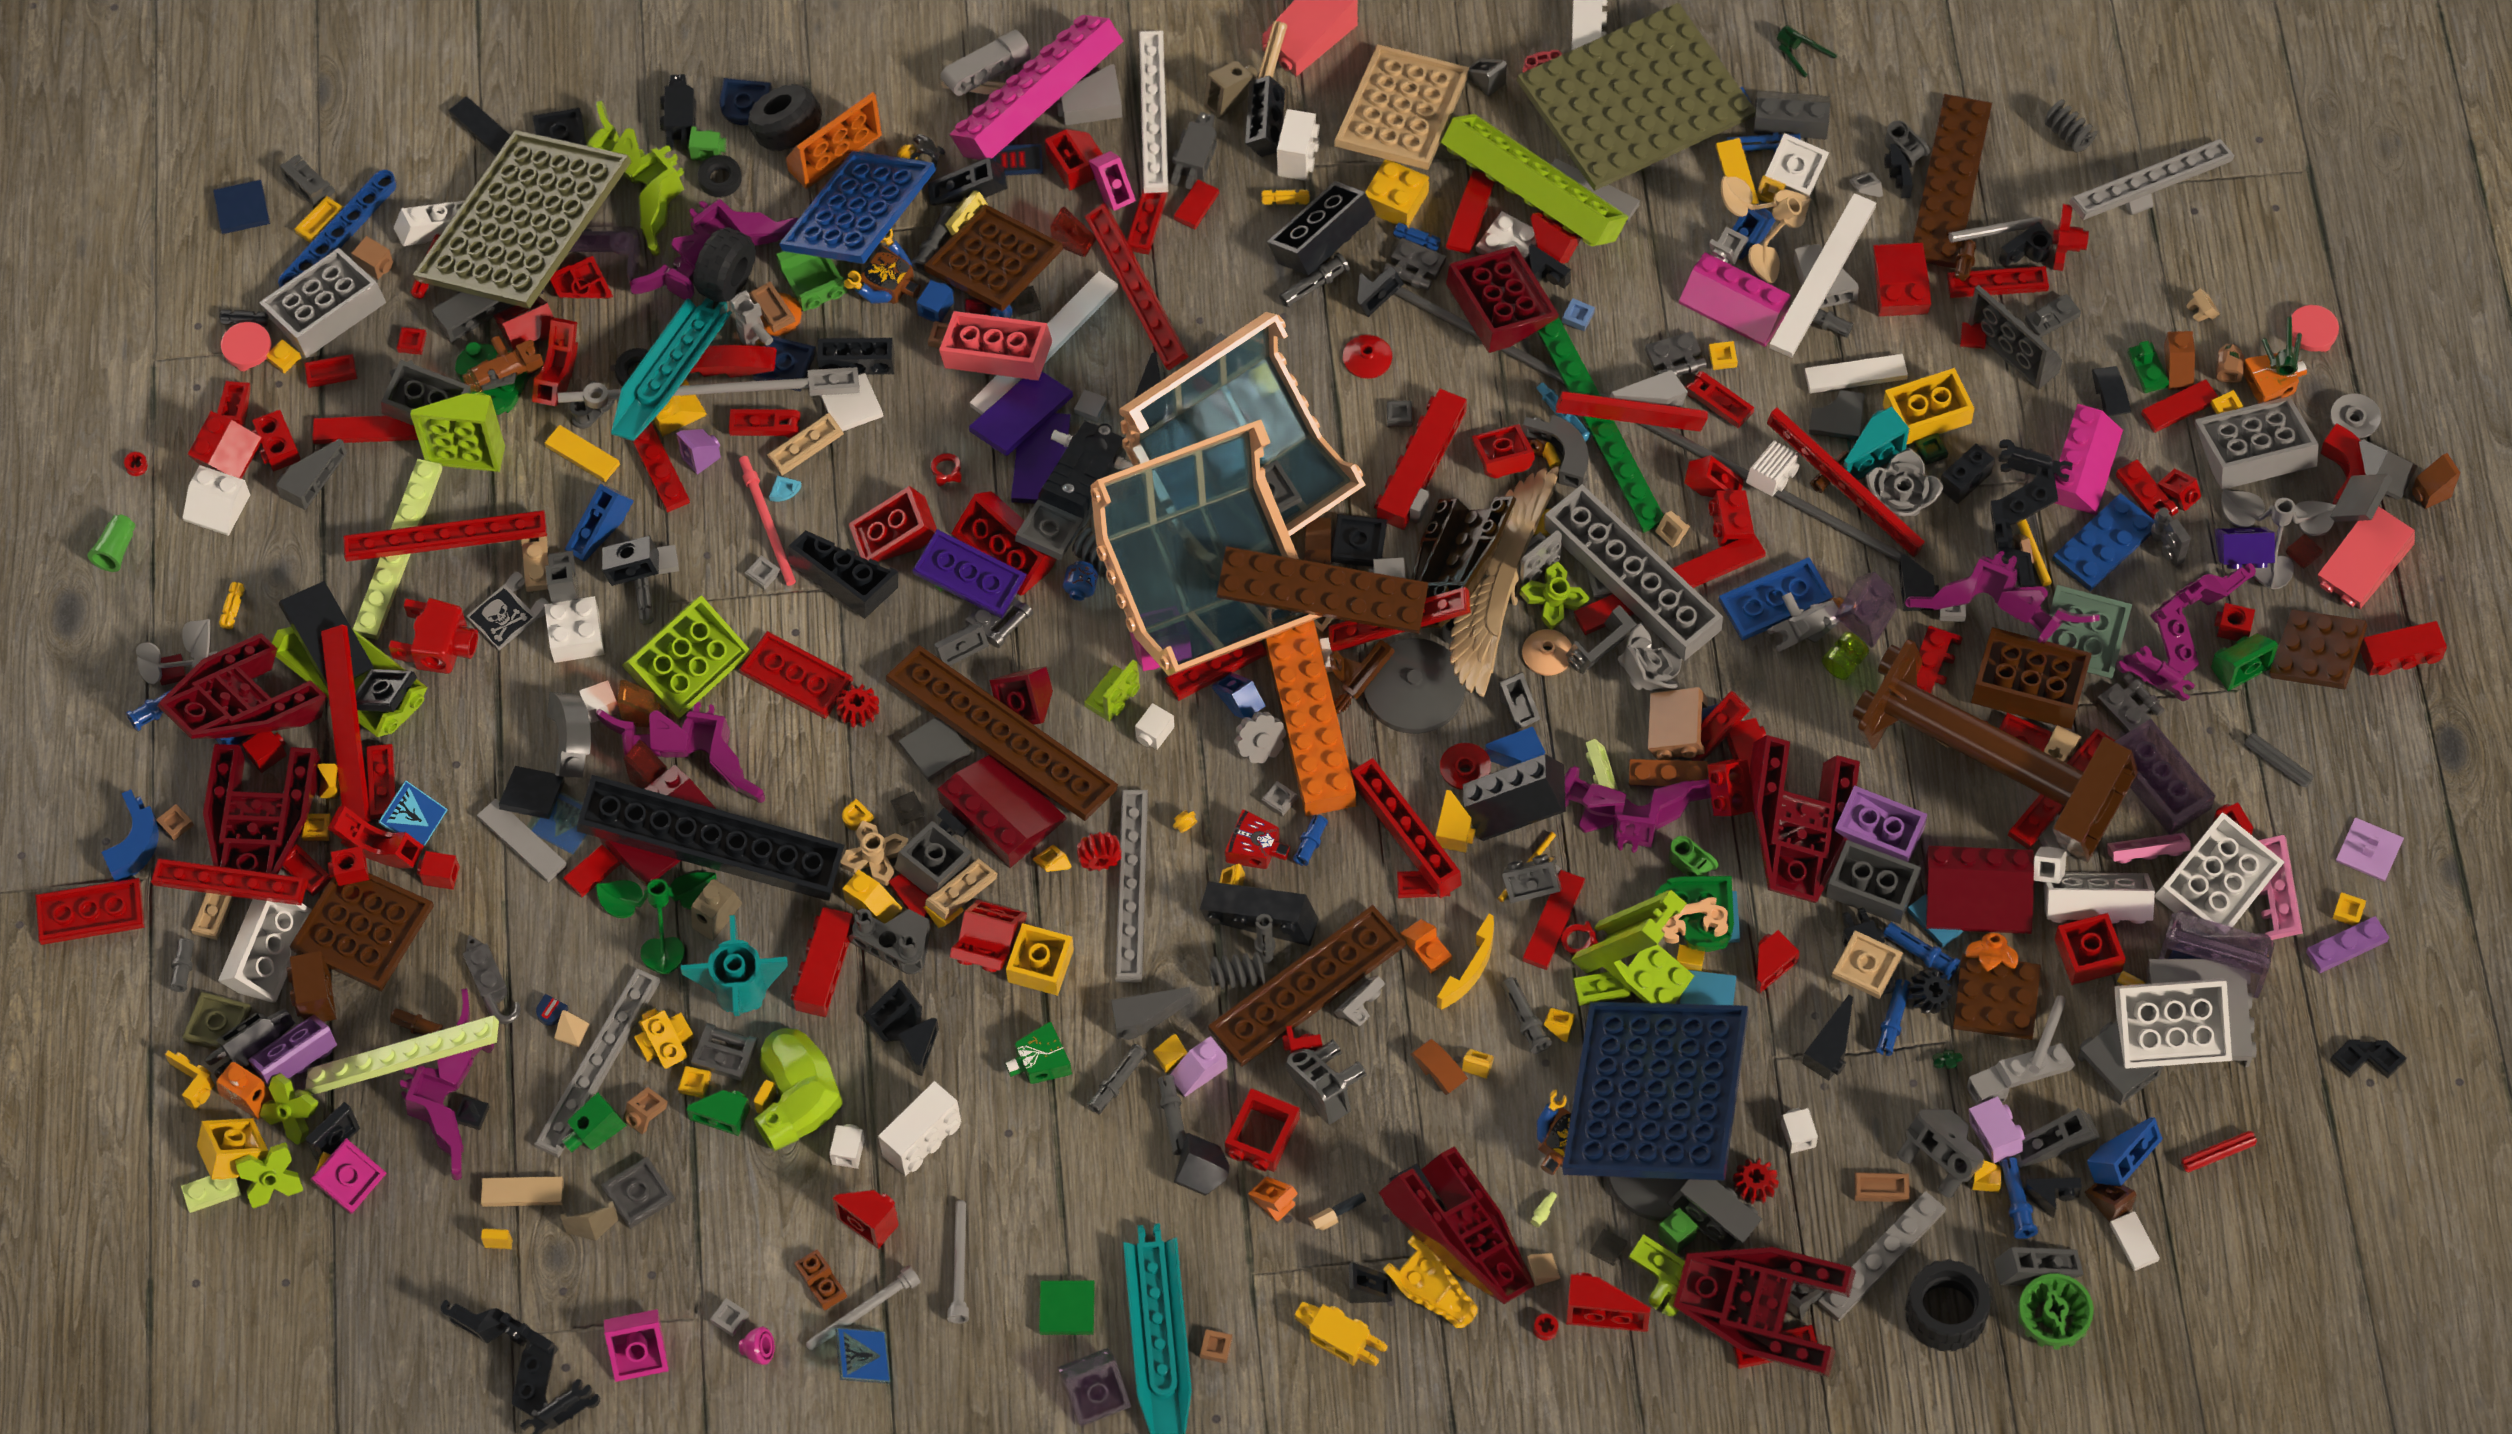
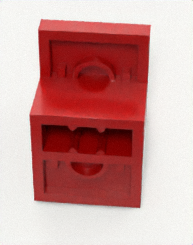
[950,900,1027,972]

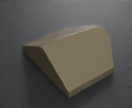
[560,1201,619,1241]

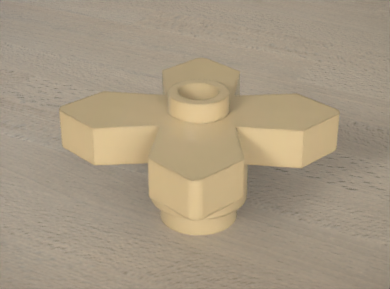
[841,821,909,885]

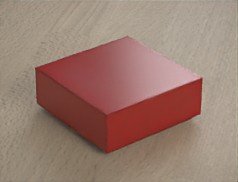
[1960,322,1986,349]
[396,327,427,355]

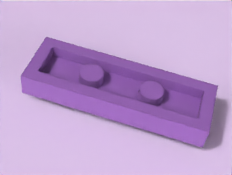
[2306,916,2389,974]

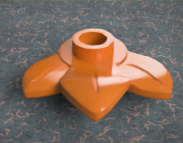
[1965,933,2018,972]

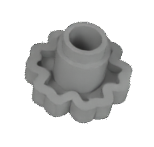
[1234,711,1286,763]

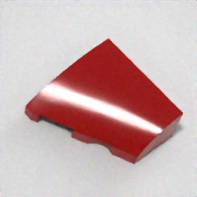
[550,255,613,299]

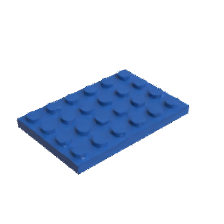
[779,151,936,264]

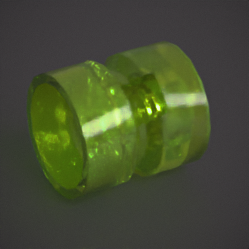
[1821,631,1869,680]

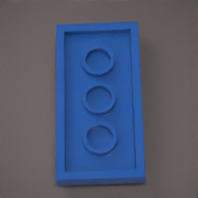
[2052,493,2155,591]
[1718,557,1833,641]

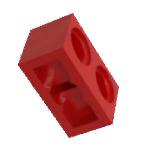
[252,409,301,472]
[1707,760,1754,816]

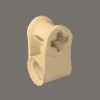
[2044,725,2082,763]

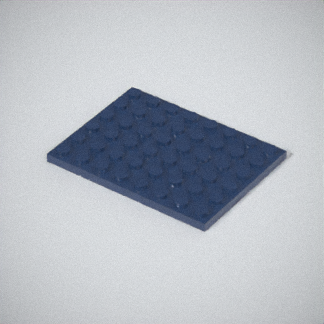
[1562,1002,1749,1180]

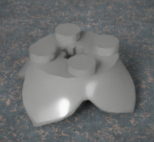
[1866,448,1943,517]
[1618,623,1682,691]

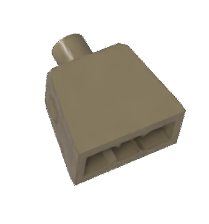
[1203,61,1258,119]
[691,879,742,941]

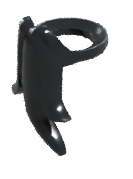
[909,134,945,177]

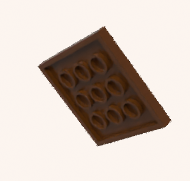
[924,204,1063,312]
[289,864,434,992]

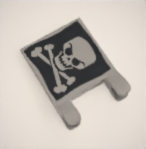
[466,572,549,651]

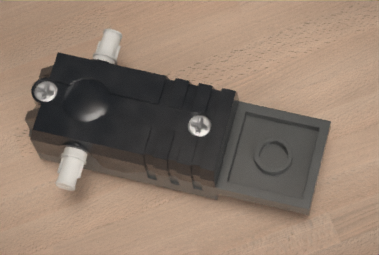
[1015,420,1133,561]

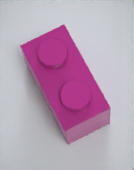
[1089,151,1136,211]

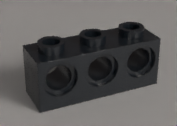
[1245,75,1285,157]
[817,338,895,375]

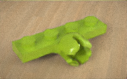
[1628,1234,1685,1317]

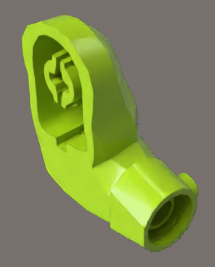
[754,1028,843,1152]

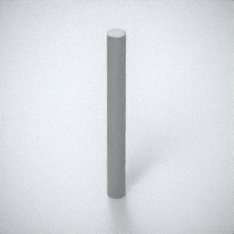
[1949,216,2042,242]
[2029,995,2066,1074]

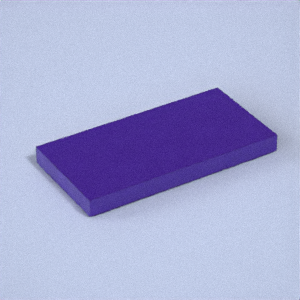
[969,371,1073,457]
[1011,413,1071,504]
[912,529,1026,618]

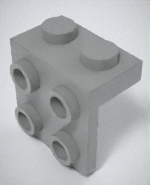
[1518,530,1562,586]

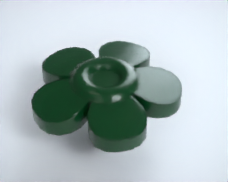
[1932,1049,1963,1069]

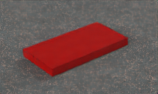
[739,631,853,719]
[35,878,145,945]

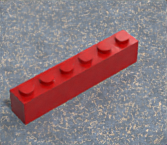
[1374,388,1467,530]
[1351,758,1462,899]

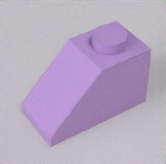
[1170,1036,1227,1098]

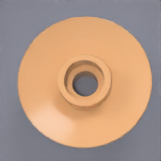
[1522,629,1572,676]

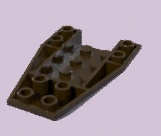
[1412,496,1516,628]

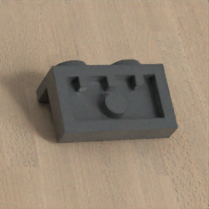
[1502,854,1562,903]

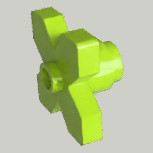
[1519,562,1589,630]
[260,1073,318,1145]
[235,1143,303,1208]

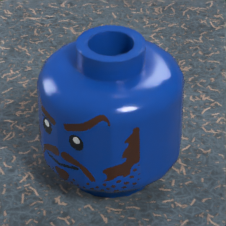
[1063,561,1098,601]

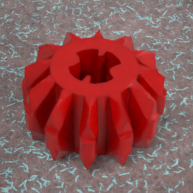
[836,684,879,728]
[1077,832,1122,871]
[1733,1157,1779,1204]

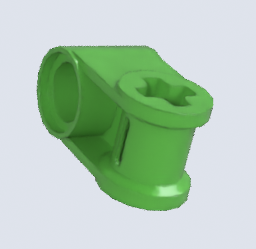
[1669,836,1719,876]

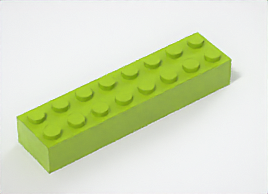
[1440,114,1629,247]

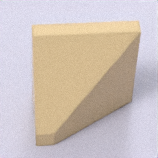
[554,1010,589,1047]

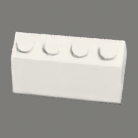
[2043,872,2155,924]
[218,899,312,1003]

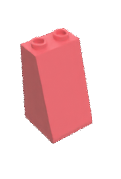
[1262,0,1358,77]
[2318,506,2415,609]

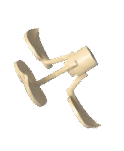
[1721,176,1811,284]

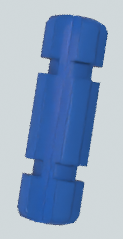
[1393,223,1441,251]

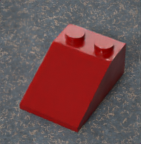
[1873,243,1931,317]
[849,486,937,562]
[1566,1272,1651,1332]

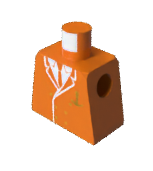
[2243,353,2307,404]
[216,1062,274,1120]

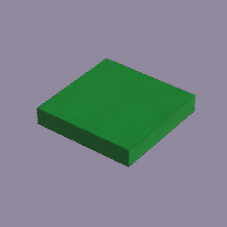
[1039,1280,1095,1335]

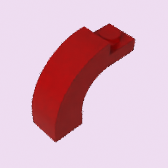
[532,317,578,407]
[2320,423,2366,505]
[328,806,424,869]

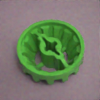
[2018,1274,2094,1350]

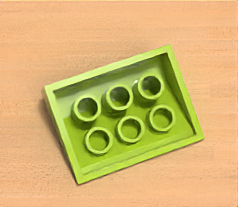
[410,393,505,472]
[621,595,752,719]

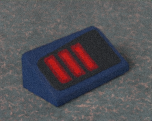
[994,144,1043,176]

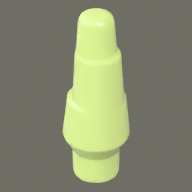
[1531,1192,1557,1227]

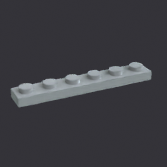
[1818,1191,1946,1322]

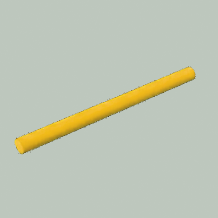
[1498,832,1556,902]

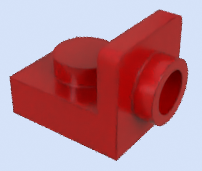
[2157,468,2201,511]
[2212,802,2254,835]
[1282,1025,1322,1054]

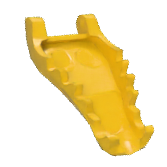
[1383,1235,1478,1328]

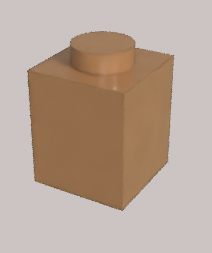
[351,236,393,280]

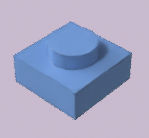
[1562,298,1595,332]

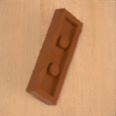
[1629,759,1708,786]

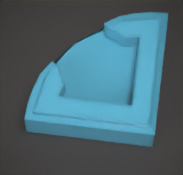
[769,475,802,502]

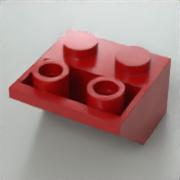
[1045,129,1103,191]

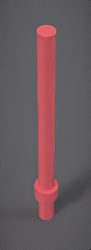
[739,456,796,586]

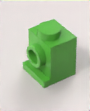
[689,127,726,161]

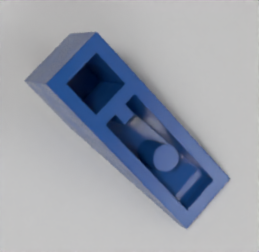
[564,483,634,561]
[2087,1117,2163,1186]

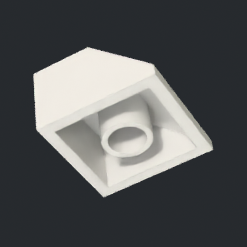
[183,465,250,536]

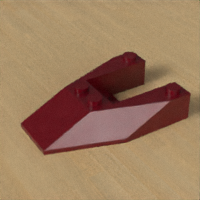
[158,633,327,739]
[1750,735,1860,903]
[203,744,322,874]
[1378,1146,1535,1304]
[1673,1247,1856,1377]

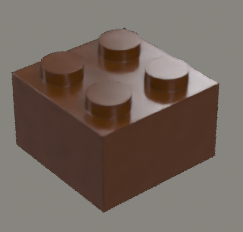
[287,951,337,1022]

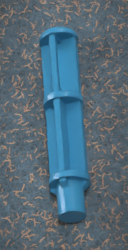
[1536,383,1592,442]

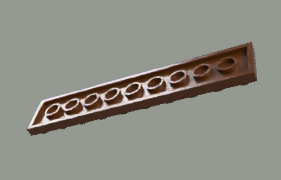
[886,645,1118,821]

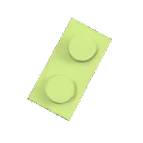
[1586,739,1618,791]
[181,1176,241,1213]

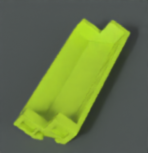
[272,627,428,737]

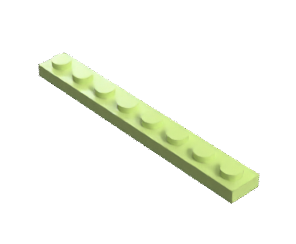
[353,459,443,640]
[305,1015,499,1095]

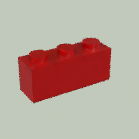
[2359,621,2447,676]

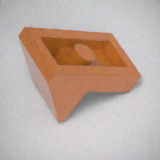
[1400,919,1452,974]
[1248,1176,1298,1221]

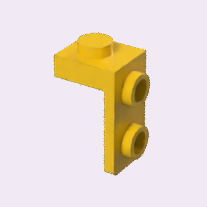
[638,1008,687,1069]
[165,1050,215,1110]

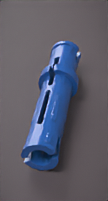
[1727,132,1801,152]
[1876,979,1911,1056]

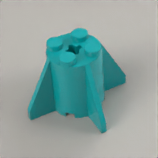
[681,915,788,1016]

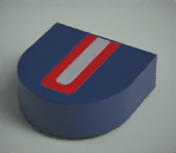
[536,994,568,1026]

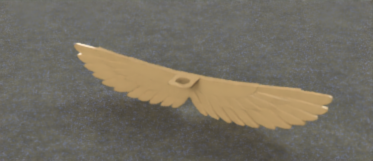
[1449,467,1560,697]

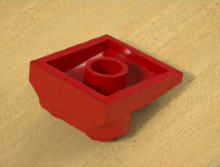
[1471,424,1535,479]

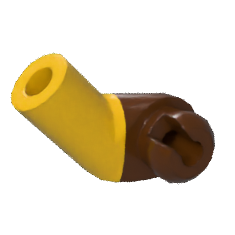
[1529,439,1561,469]

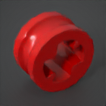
[124,452,148,476]
[1533,1313,1558,1341]

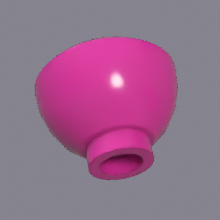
[739,1327,775,1365]

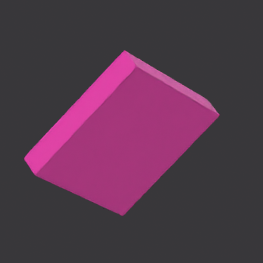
[310,1138,386,1214]

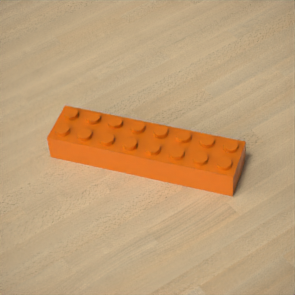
[1262,614,1356,817]

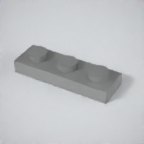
[1995,1043,2075,1088]

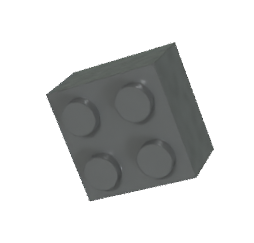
[894,821,972,896]

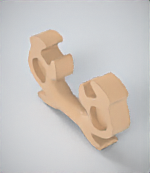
[1661,897,1728,944]

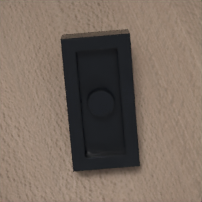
[1999,222,2052,267]

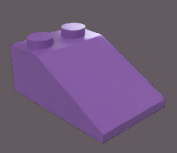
[1835,786,1928,862]

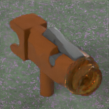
[462,336,544,393]

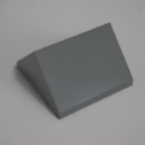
[2359,440,2418,500]

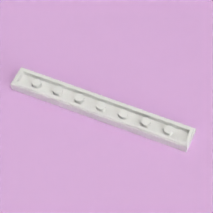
[1139,31,1168,193]
[1769,193,1876,358]
[970,271,1118,415]

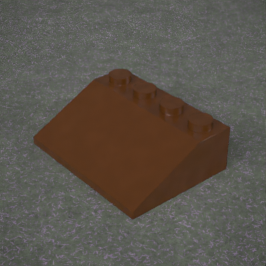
[1971,627,2092,729]

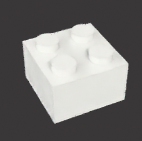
[1277,109,1320,181]
[544,596,605,663]

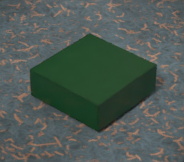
[1914,433,1948,465]

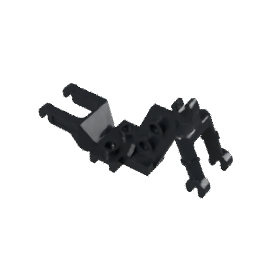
[1990,439,2073,587]
[441,1300,601,1434]

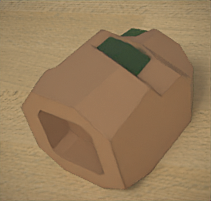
[2216,344,2244,383]

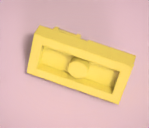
[945,191,988,237]

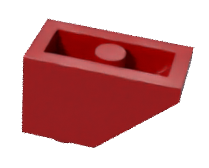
[1531,212,1582,264]
[1684,455,1744,498]
[1756,930,1800,994]

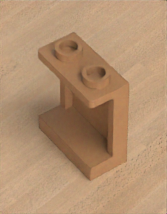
[1648,687,1708,760]

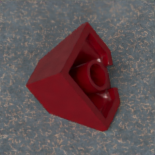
[989,666,1053,725]

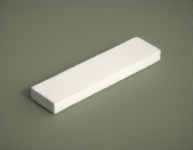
[1804,354,1908,394]

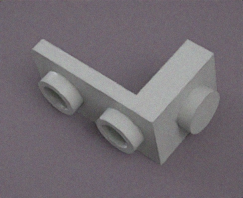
[1709,227,1749,265]

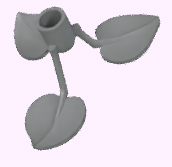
[2221,489,2336,589]
[136,619,217,684]

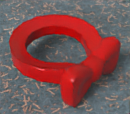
[931,453,962,487]
[1561,921,1599,955]

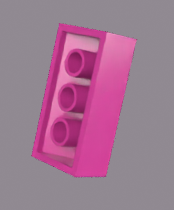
[1679,252,1791,347]
[2055,404,2123,515]

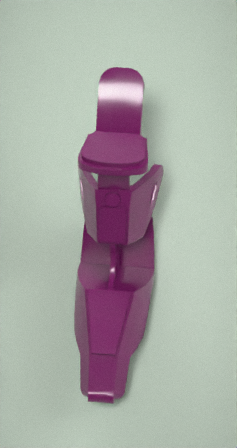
[630,199,798,300]
[1905,551,2100,644]
[595,702,765,803]
[1565,766,1711,853]
[400,988,494,1180]

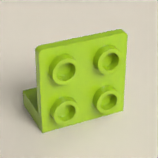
[1084,659,1140,722]

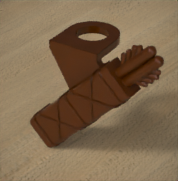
[1330,640,1395,714]

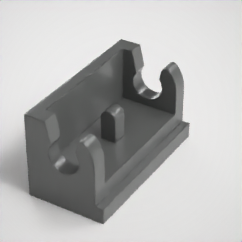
[280,154,335,208]

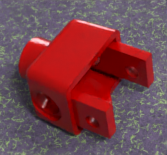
[389,598,478,674]

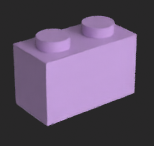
[1969,1096,2025,1163]

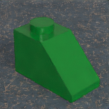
[686,1090,751,1136]

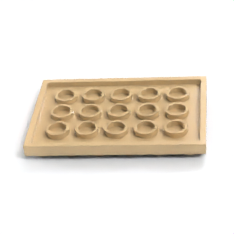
[1335,44,1470,170]

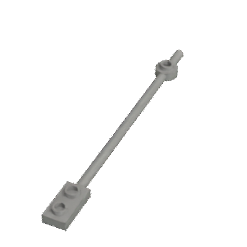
[558,367,859,409]

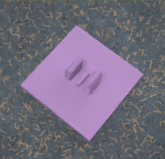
[2336,818,2404,882]

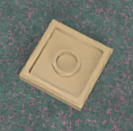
[1831,930,1903,999]

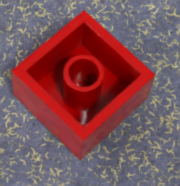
[2054,913,2126,985]

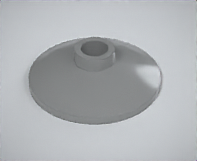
[2330,393,2381,438]

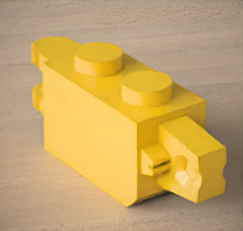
[1295,1302,1388,1366]

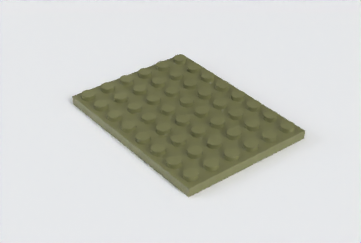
[1516,3,1756,191]
[413,130,632,309]

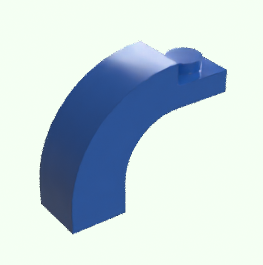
[102,789,159,881]

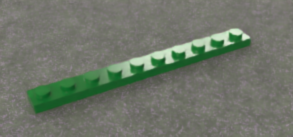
[1537,317,1664,533]

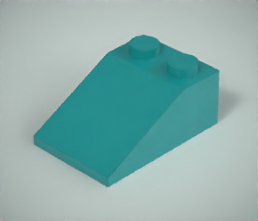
[1844,406,1909,481]

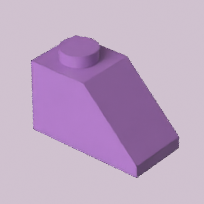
[676,429,721,475]

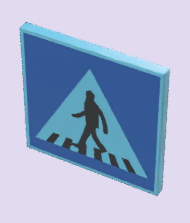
[378,780,448,846]

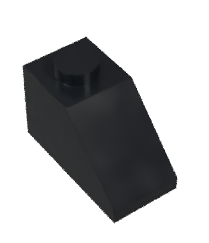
[1898,554,1940,611]

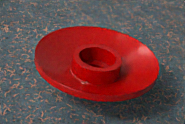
[1343,335,1392,379]
[1440,743,1491,790]

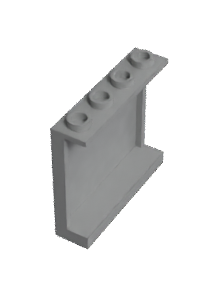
[2146,959,2256,1067]

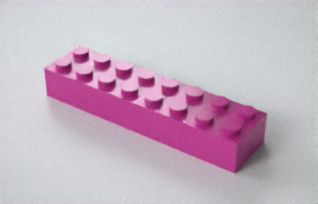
[949,15,1123,160]

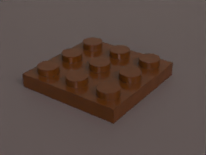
[2269,609,2367,689]
[1953,953,2041,1040]

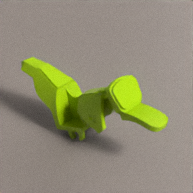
[587,101,684,256]

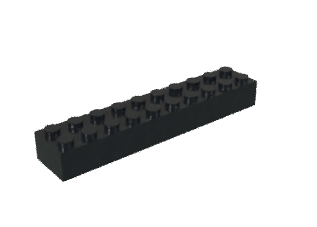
[577,775,845,901]

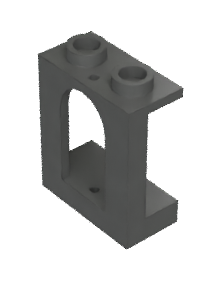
[1566,605,1637,674]

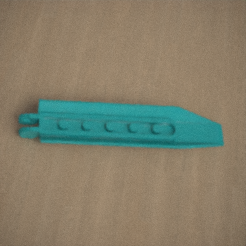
[611,298,732,441]
[1123,1223,1192,1434]

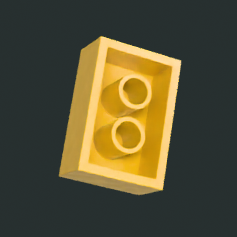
[1883,368,1974,444]

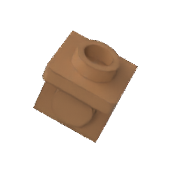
[623,1087,668,1134]

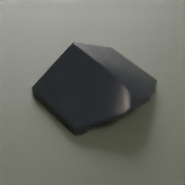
[863,980,922,1042]
[1173,1133,1230,1196]

